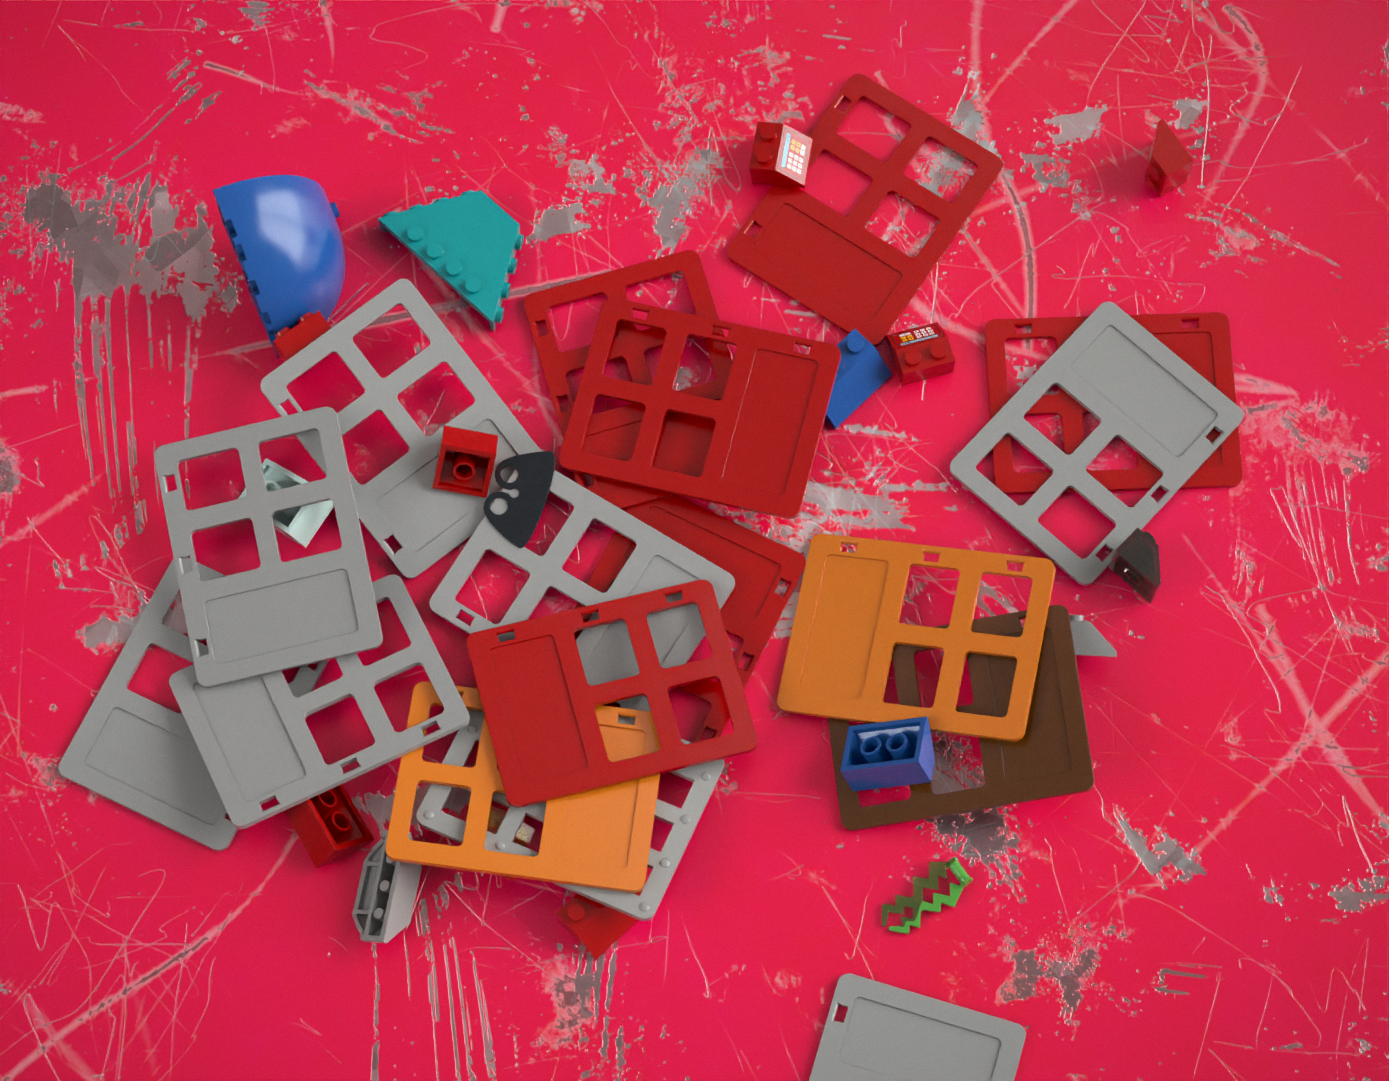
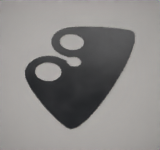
[483,451,555,548]

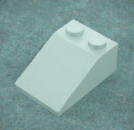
[238,458,334,548]

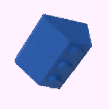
[825,328,892,430]
[840,716,935,791]

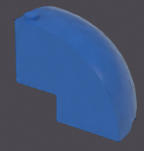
[213,175,346,359]

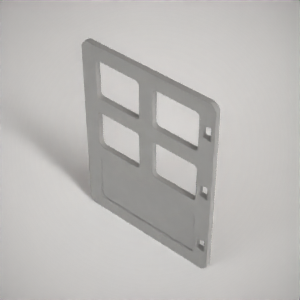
[260,279,541,579]
[950,302,1243,586]
[154,407,383,688]
[429,469,735,719]
[58,558,329,851]
[169,575,470,829]
[809,973,1026,1081]

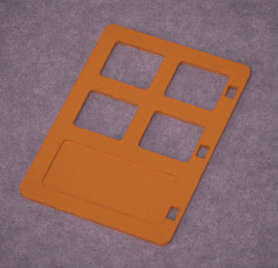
[777,534,1056,742]
[385,681,661,893]

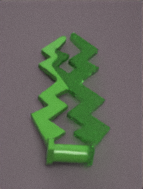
[882,857,974,934]

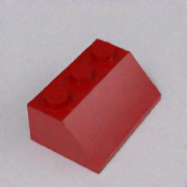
[284,784,374,868]
[556,889,643,960]

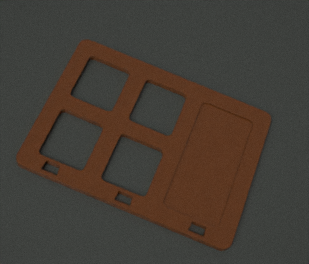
[828,605,1095,831]

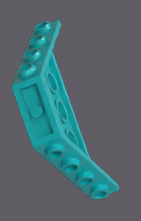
[378,190,524,331]

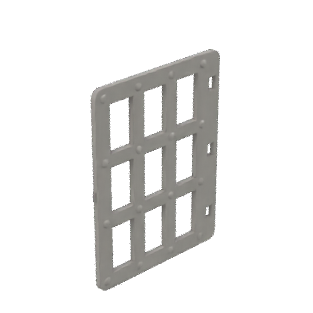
[416,710,724,921]

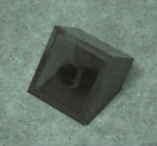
[1109,527,1161,603]

